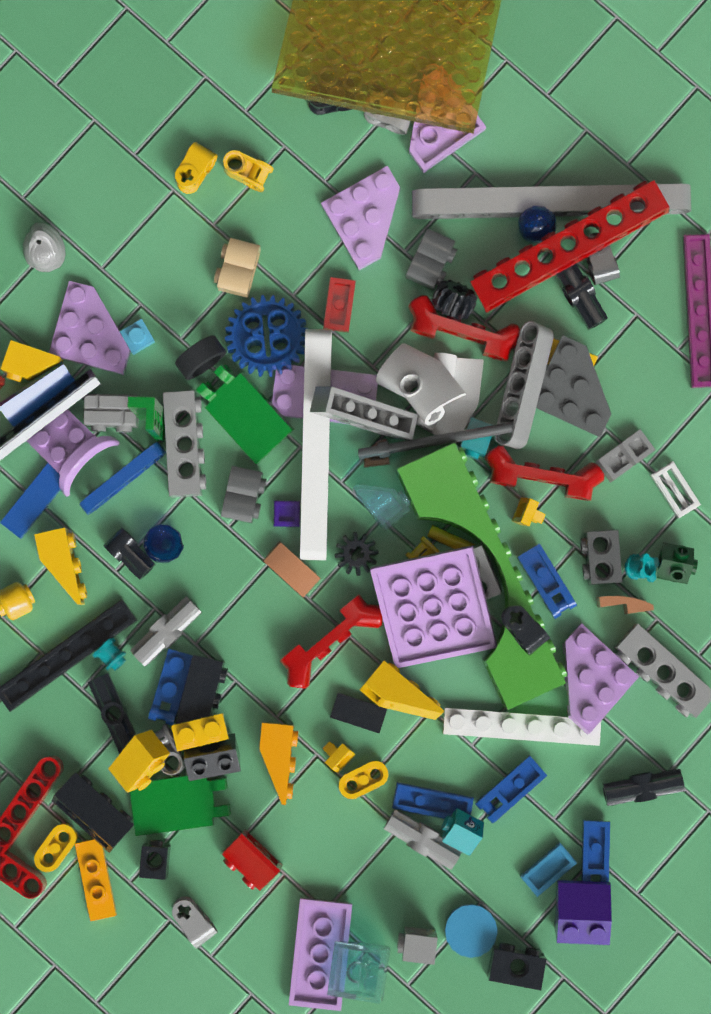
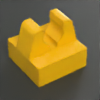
[511,497,546,526]
[322,741,356,773]

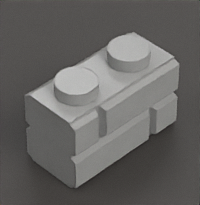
[84,394,139,433]

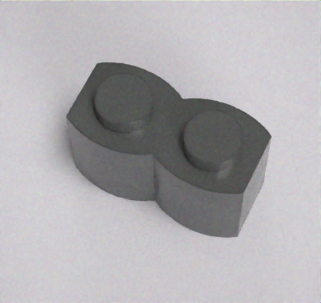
[406,228,458,291]
[221,466,267,523]

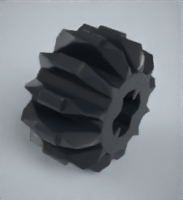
[432,280,477,320]
[335,532,379,576]

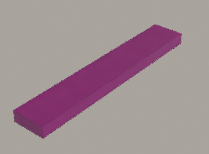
[683,234,711,388]

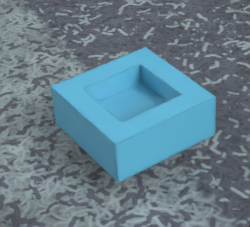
[120,319,155,355]

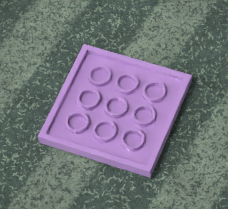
[370,545,497,668]

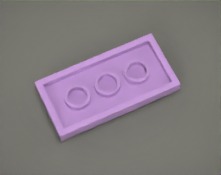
[272,365,378,424]
[289,898,352,1011]

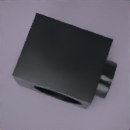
[139,839,171,880]

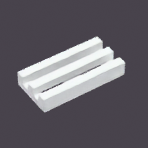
[650,461,701,519]

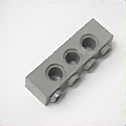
[310,386,418,440]
[163,391,206,498]
[614,624,711,718]

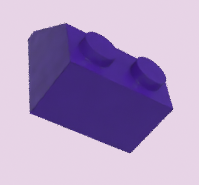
[554,880,612,945]

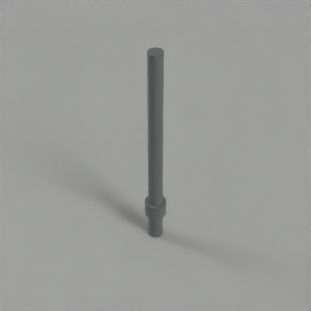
[358,422,513,459]

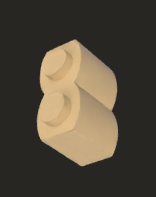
[214,238,261,298]

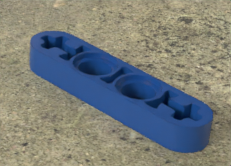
[79,442,166,515]

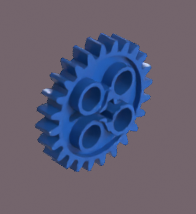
[225,295,308,377]

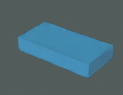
[520,842,577,897]

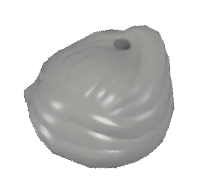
[23,223,66,272]

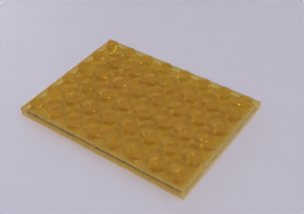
[272,0,501,134]

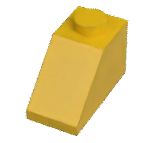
[1,340,63,383]

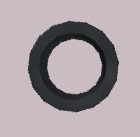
[175,335,226,380]

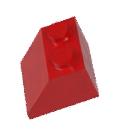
[222,829,283,891]

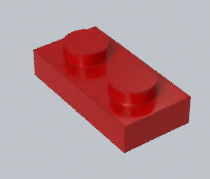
[323,277,356,333]

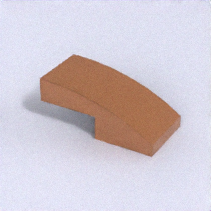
[262,541,321,598]
[596,596,654,614]

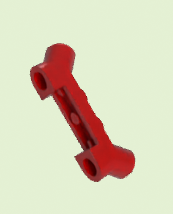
[408,295,520,362]
[485,445,605,501]
[280,594,382,688]

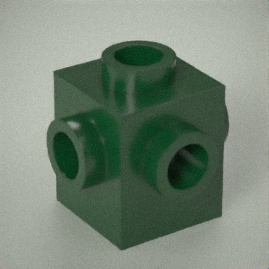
[657,542,698,584]

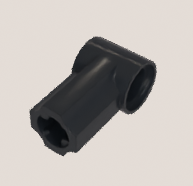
[103,527,156,580]

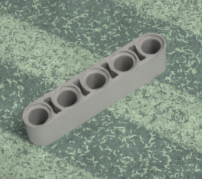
[495,321,554,449]

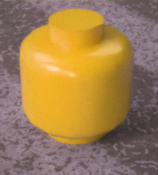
[0,582,35,620]

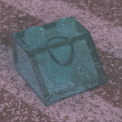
[353,484,411,532]
[327,941,391,1004]

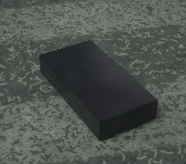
[330,693,387,734]

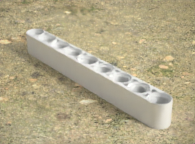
[300,329,332,560]

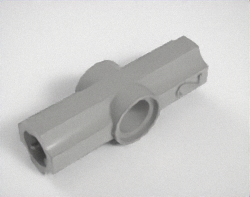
[130,596,202,666]
[384,809,462,870]

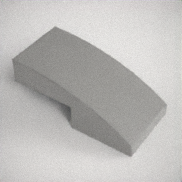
[595,429,655,483]

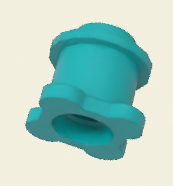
[625,553,659,582]
[92,638,126,671]

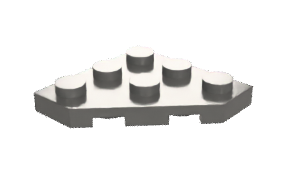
[536,334,611,437]

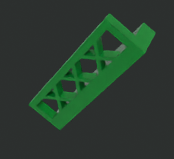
[127,396,165,442]

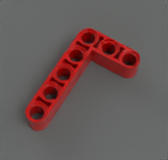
[0,756,64,899]

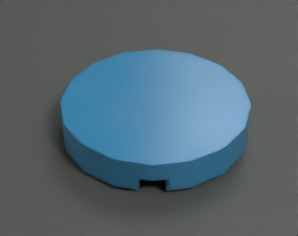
[445,904,498,958]

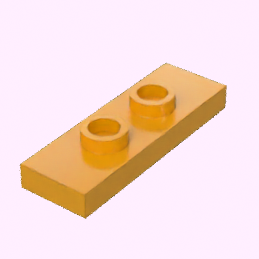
[75,839,117,921]

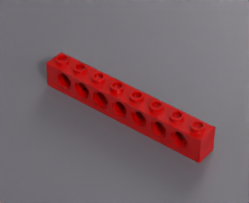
[470,180,670,313]

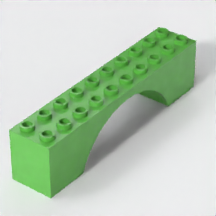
[396,443,568,710]

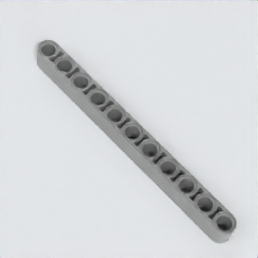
[412,184,691,219]

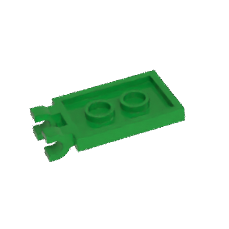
[196,364,294,464]
[130,775,231,836]

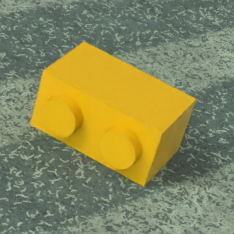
[108,730,170,792]

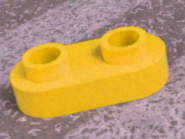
[339,761,388,799]
[34,823,77,872]

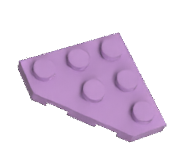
[409,66,486,173]
[321,166,400,270]
[49,281,130,375]
[563,623,639,735]

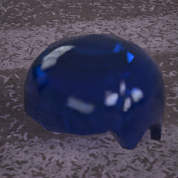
[518,206,557,244]
[143,524,184,564]

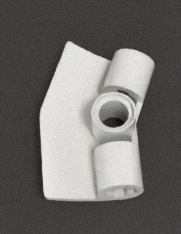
[376,343,466,425]
[416,353,484,444]

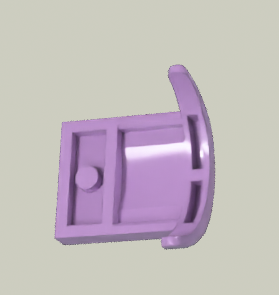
[27,409,120,497]

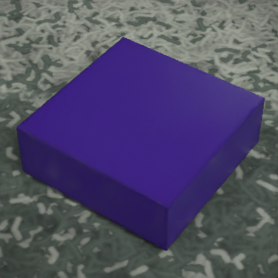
[274,501,300,527]

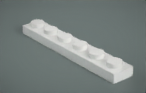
[443,708,601,746]

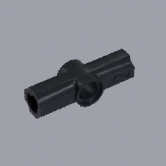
[556,264,608,330]
[88,673,137,754]
[602,769,685,806]

